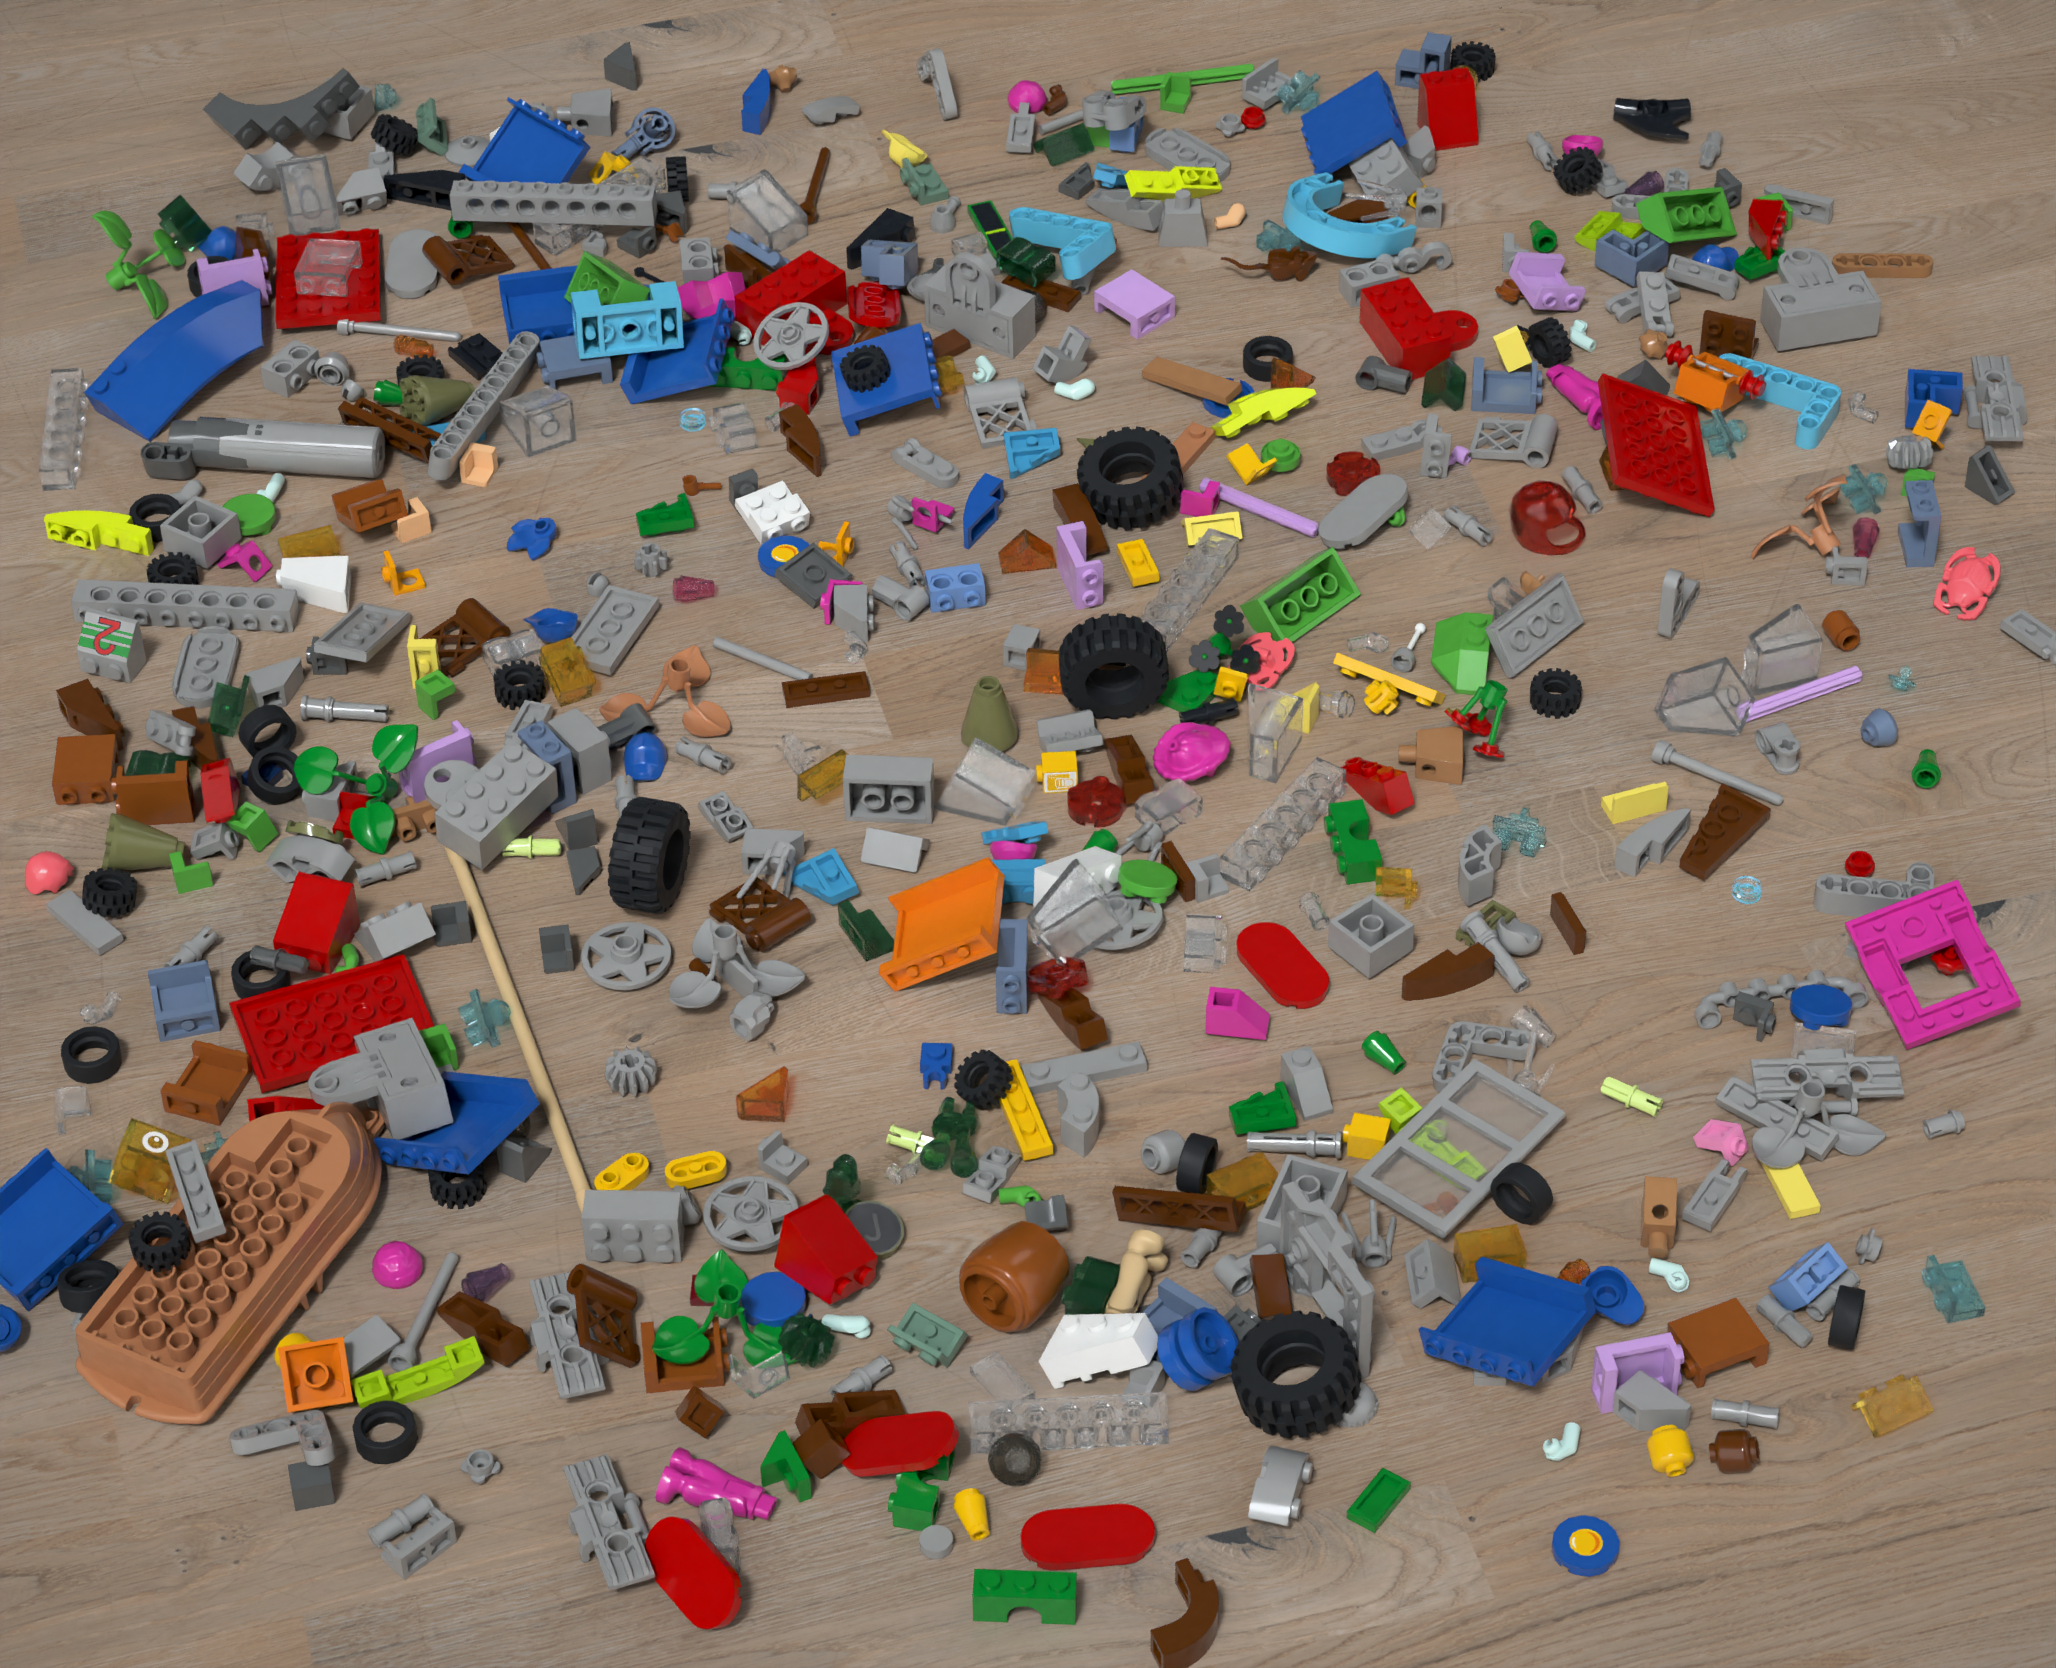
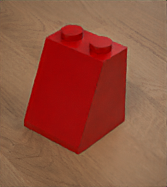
[1417,68,1478,151]
[273,871,360,974]
[774,1194,878,1305]

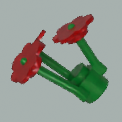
[1444,679,1508,758]

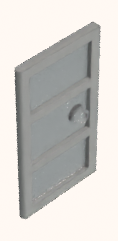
[1352,1058,1565,1238]

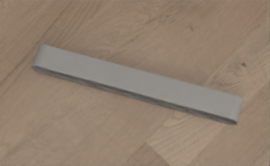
[427,332,539,480]

